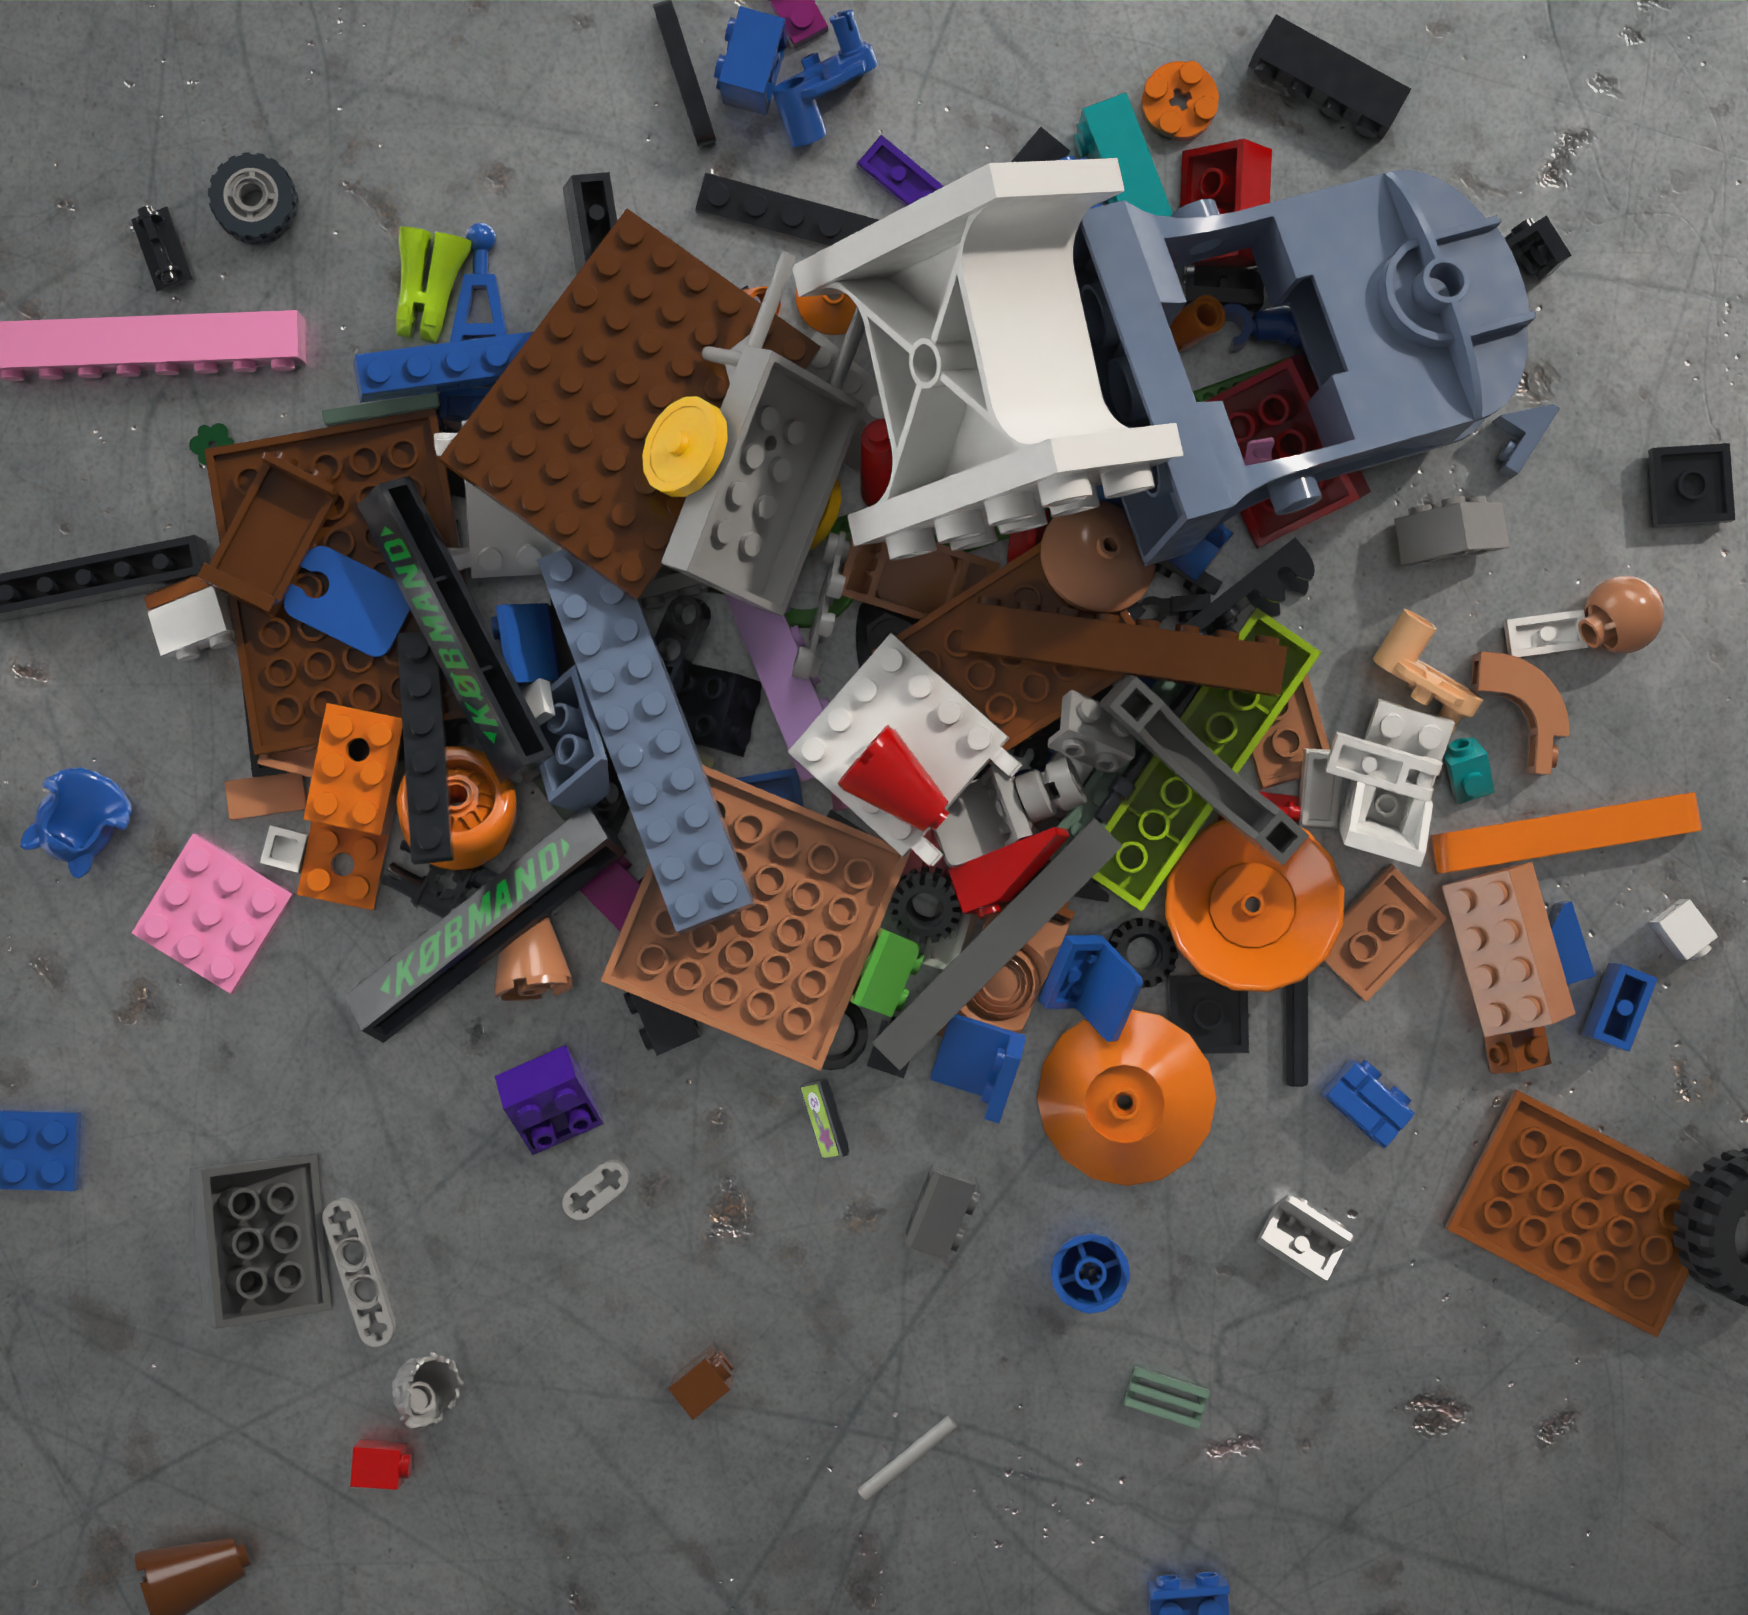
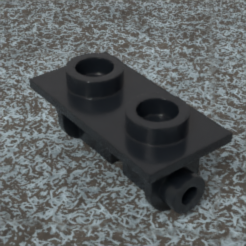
[131,206,193,292]

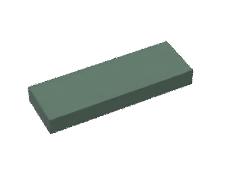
[322,393,442,427]

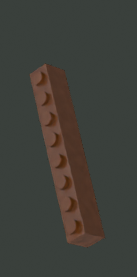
[961,596,1288,697]

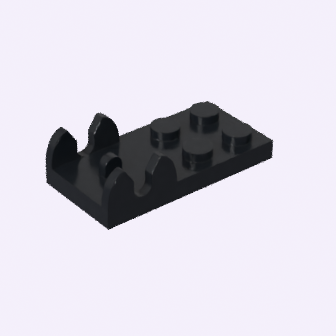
[1183,537,1315,636]

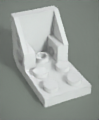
[1338,698,1455,867]

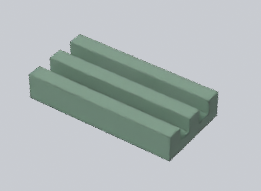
[1123,1366,1211,1429]

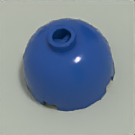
[1050,1232,1130,1314]

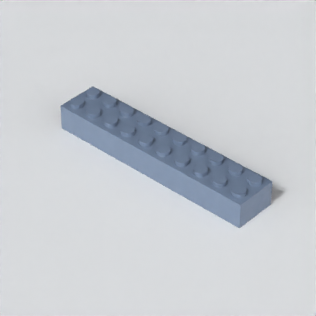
[537,550,756,934]

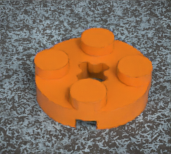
[1141,61,1219,141]

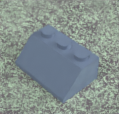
[539,665,610,812]

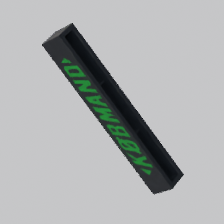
[357,476,554,784]
[345,805,627,1043]

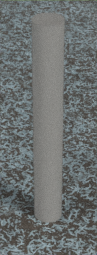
[857,1415,958,1502]

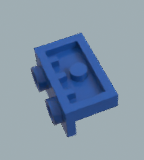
[1147,1572,1230,1615]

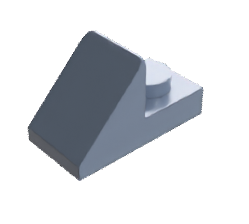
[1492,404,1560,480]

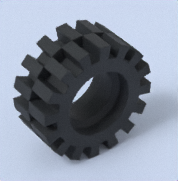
[890,866,962,944]
[1108,918,1179,988]

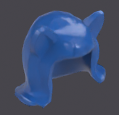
[20,767,133,879]

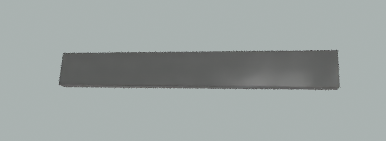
[872,818,1123,1070]

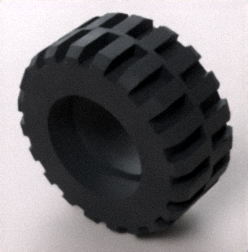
[1673,1148,1748,1306]

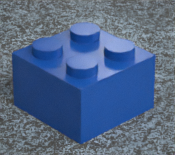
[714,6,788,116]

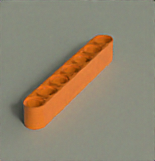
[1431,792,1702,874]

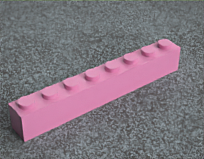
[0,310,306,381]

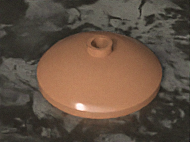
[1041,500,1155,614]

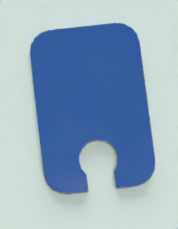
[284,546,411,658]

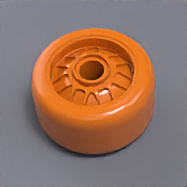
[397,746,517,870]

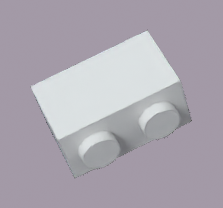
[148,586,235,662]

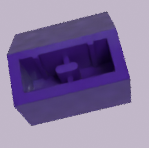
[494,1045,604,1155]

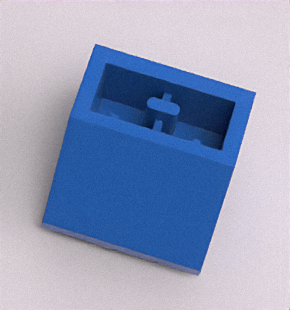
[491,603,562,690]

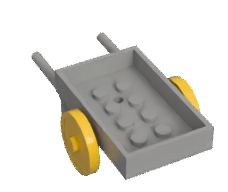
[642,252,865,616]

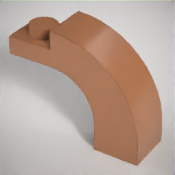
[1470,651,1569,776]

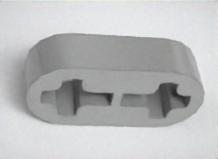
[562,1160,630,1221]

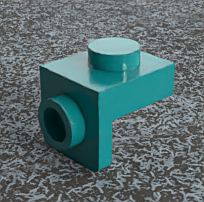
[1442,737,1495,805]

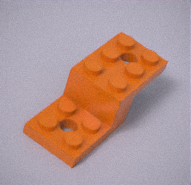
[297,703,403,910]

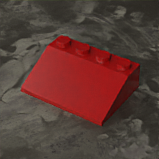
[1205,352,1371,548]

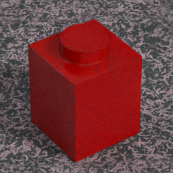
[350,1439,412,1490]

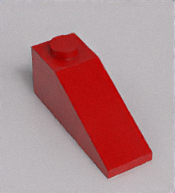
[948,827,1069,919]

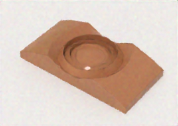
[840,536,1000,620]
[936,902,1069,1038]

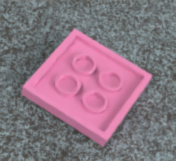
[132,833,295,994]

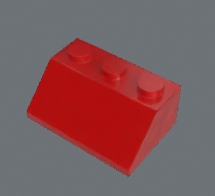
[1180,138,1272,268]

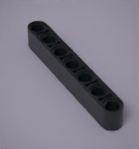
[592,595,711,836]

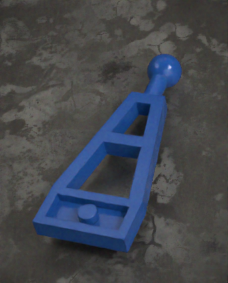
[440,222,508,429]

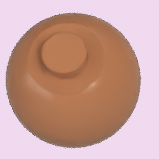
[1578,576,1664,653]

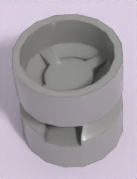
[1015,756,1087,824]

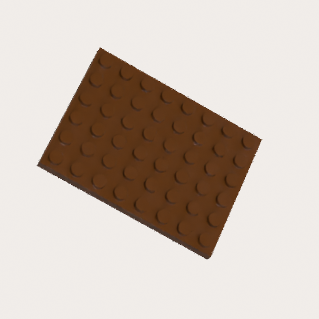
[439,208,821,601]
[204,408,468,756]

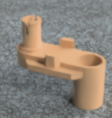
[1372,609,1483,737]

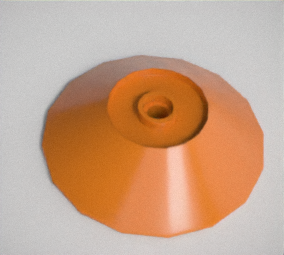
[1165,819,1345,992]
[1037,1009,1217,1186]

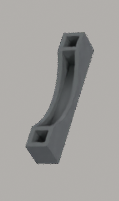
[1099,674,1309,865]

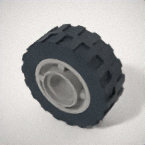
[208,152,299,244]

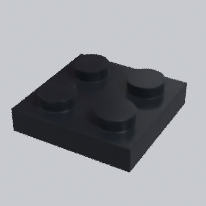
[1648,443,1735,527]
[1168,975,1249,1054]

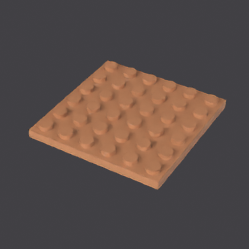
[600,765,910,1071]

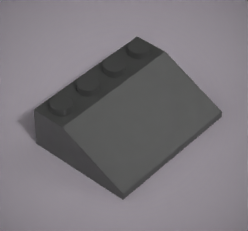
[189,1154,332,1329]

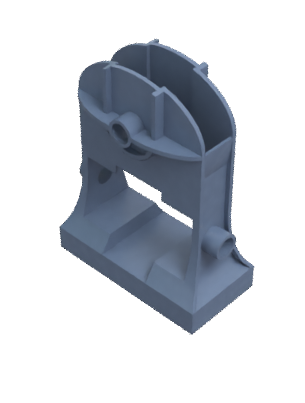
[1073,170,1536,566]

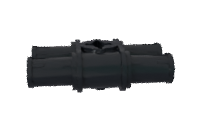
[381,840,499,918]

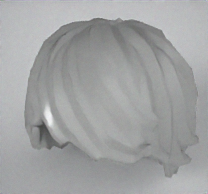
[391,1352,464,1429]

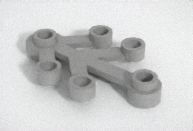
[792,531,850,680]

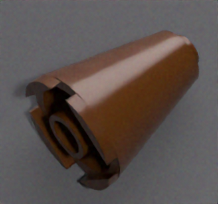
[135,1538,251,1615]

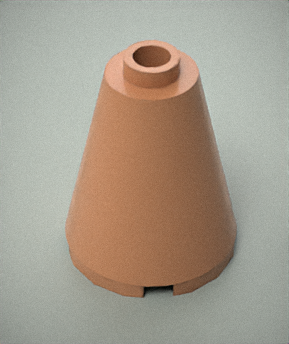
[494,915,573,1001]

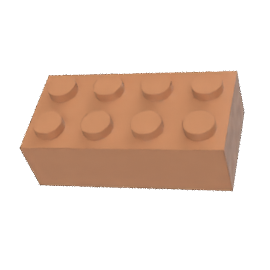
[1442,862,1576,1037]

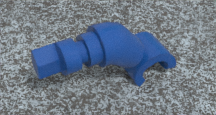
[1222,303,1308,359]

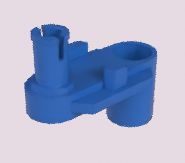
[772,10,878,147]

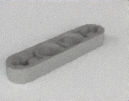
[322,1198,397,1347]

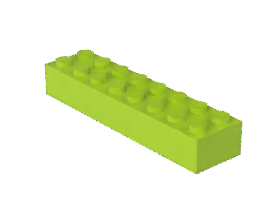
[1092,608,1322,912]

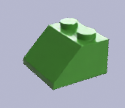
[849,927,924,1017]

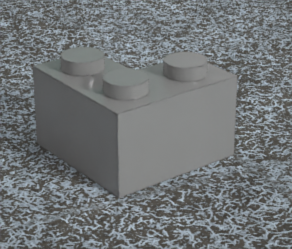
[1394,496,1510,565]

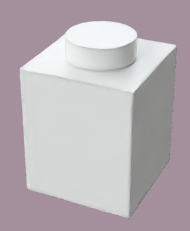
[1648,899,1718,962]

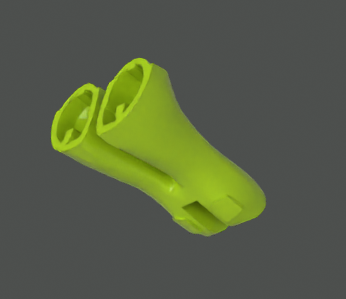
[396,226,471,343]

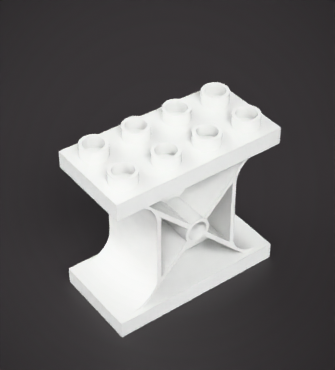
[793,158,1184,560]

